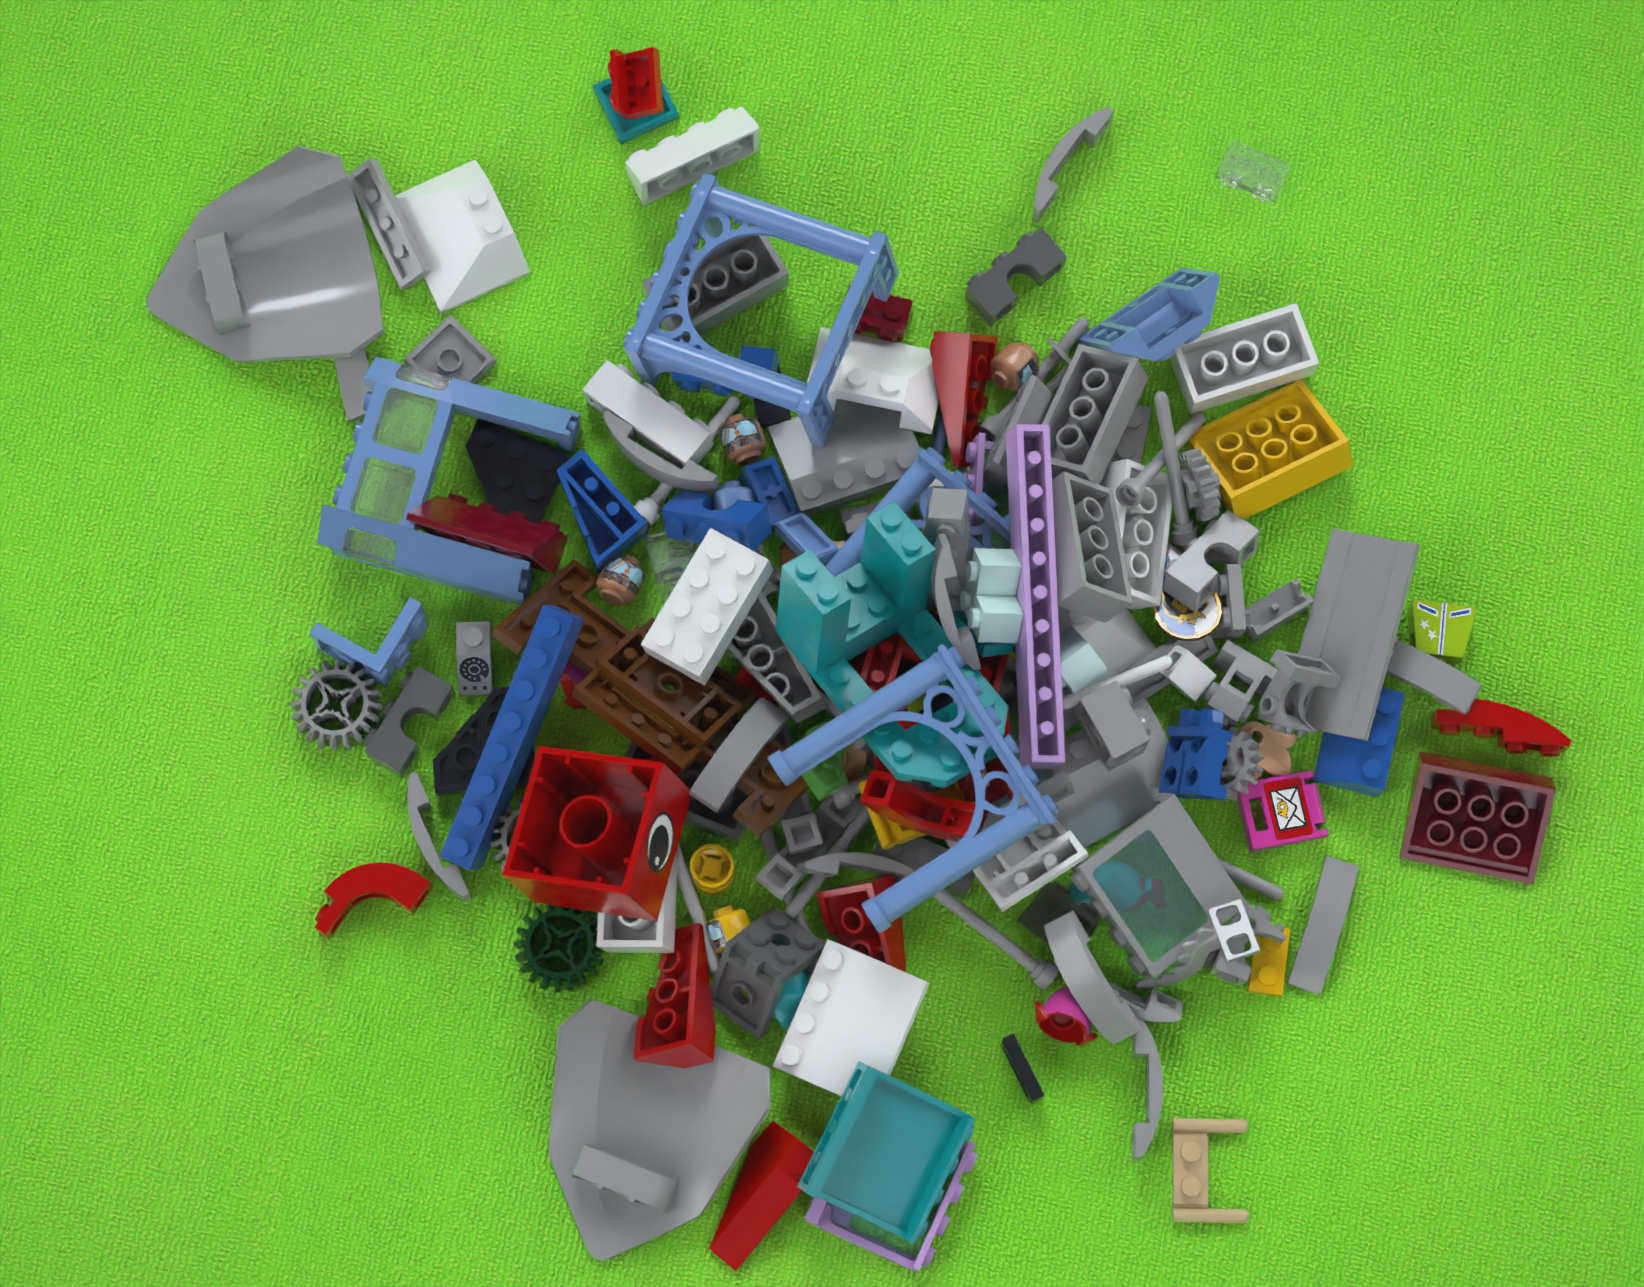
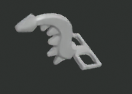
[1134,899,1260,990]

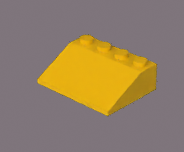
[1187,379,1353,520]

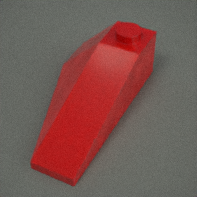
[930,331,998,467]
[633,923,716,1069]
[709,1121,814,1272]

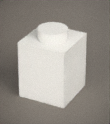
[1159,644,1217,701]

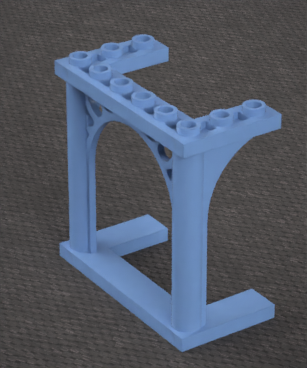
[624,173,899,448]

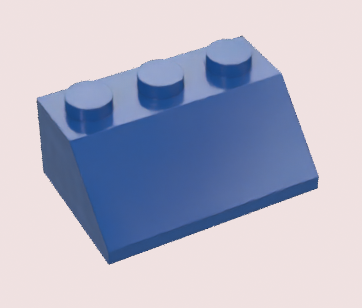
[1313,688,1405,797]

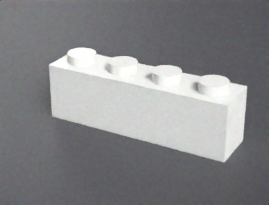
[582,360,714,470]

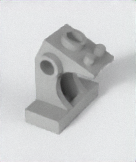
[1203,640,1278,731]
[1258,649,1342,738]
[1209,903,1286,986]

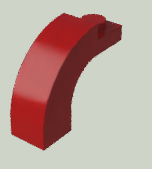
[860,770,989,842]
[315,863,433,940]

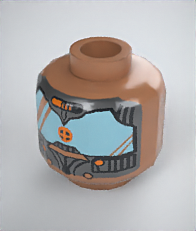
[990,343,1039,391]
[719,414,766,466]
[596,554,646,606]

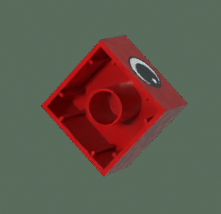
[502,746,691,921]

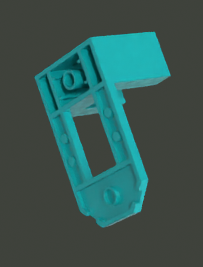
[775,501,1008,788]

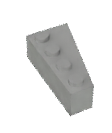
[921,488,973,611]
[727,590,827,724]

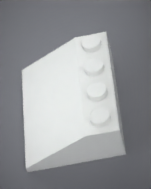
[773,939,929,1096]

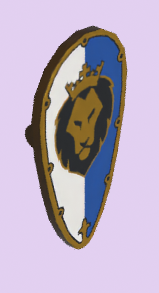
[1153,540,1222,641]

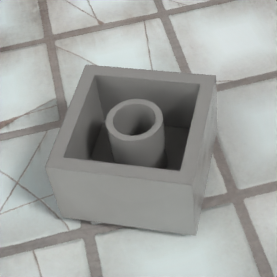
[1075,680,1151,772]

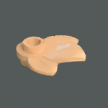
[1238,721,1297,780]

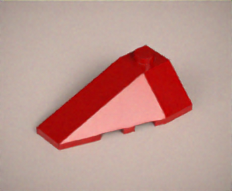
[816,874,906,972]

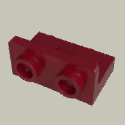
[847,285,913,342]

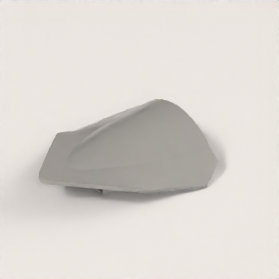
[147,145,384,363]
[549,999,770,1260]

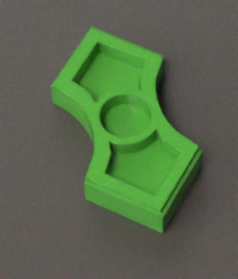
[801,717,852,801]

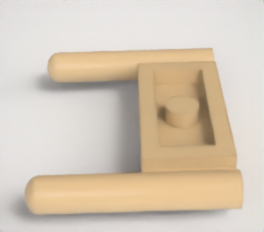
[1172,1118,1249,1223]

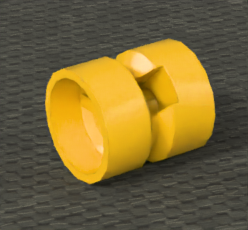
[690,844,734,895]

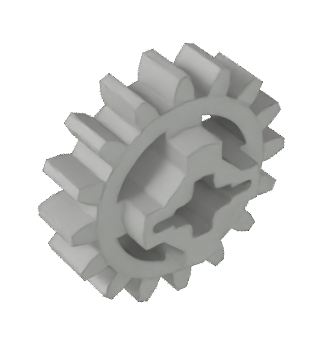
[1178,448,1221,522]
[1220,727,1264,802]

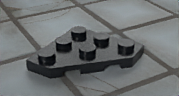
[466,419,571,525]
[433,687,535,796]

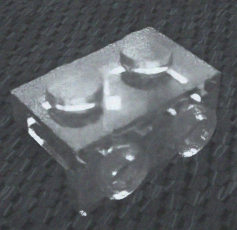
[1216,140,1292,203]

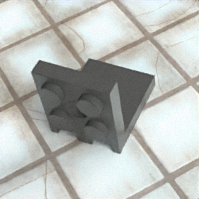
[711,907,826,1039]

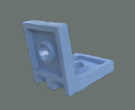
[310,597,428,687]

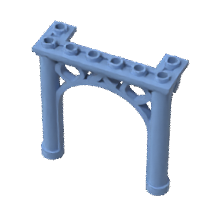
[825,447,1011,714]
[768,644,1059,933]

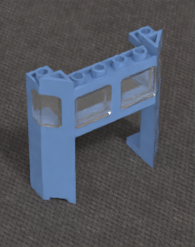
[317,357,582,606]

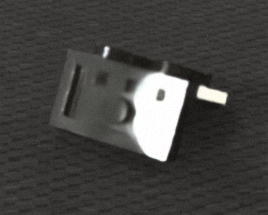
[1016,881,1100,948]

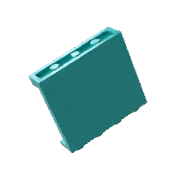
[797,1061,975,1244]

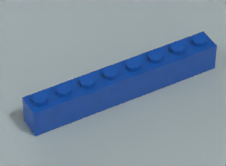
[439,605,585,870]

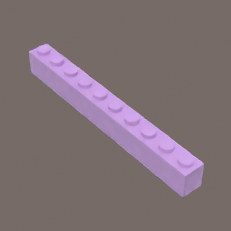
[1006,424,1065,769]

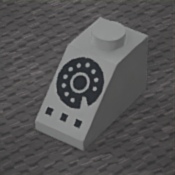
[456,621,493,697]

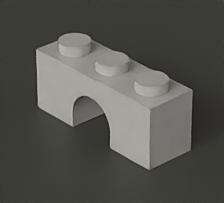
[1163,510,1260,612]

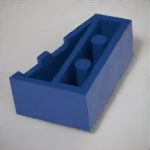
[557,449,649,574]

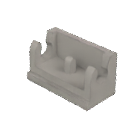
[1245,579,1314,643]

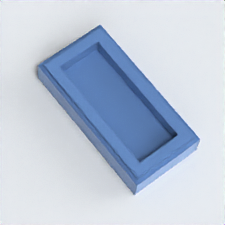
[775,512,839,565]

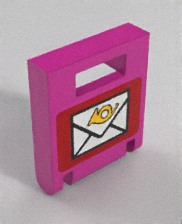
[1237,770,1329,852]

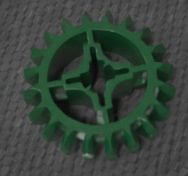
[514,904,604,993]

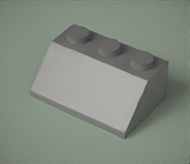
[983,374,1055,493]

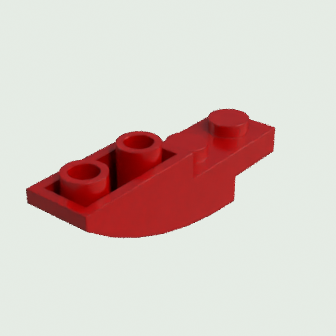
[1431,699,1571,757]

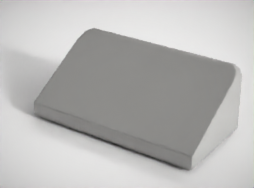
[334,348,373,422]

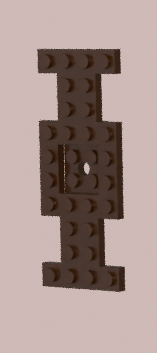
[492,559,810,837]

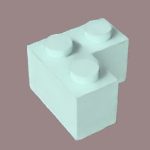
[960,548,1024,643]
[1059,627,1111,696]

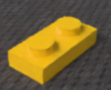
[1247,928,1290,997]

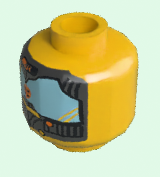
[706,905,751,954]

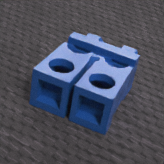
[1158,709,1232,800]

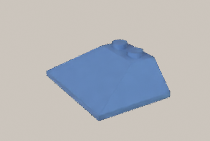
[1077,267,1220,362]

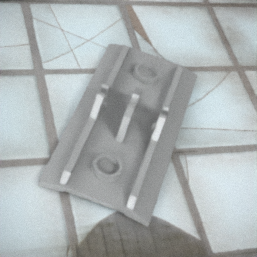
[1294,528,1420,741]

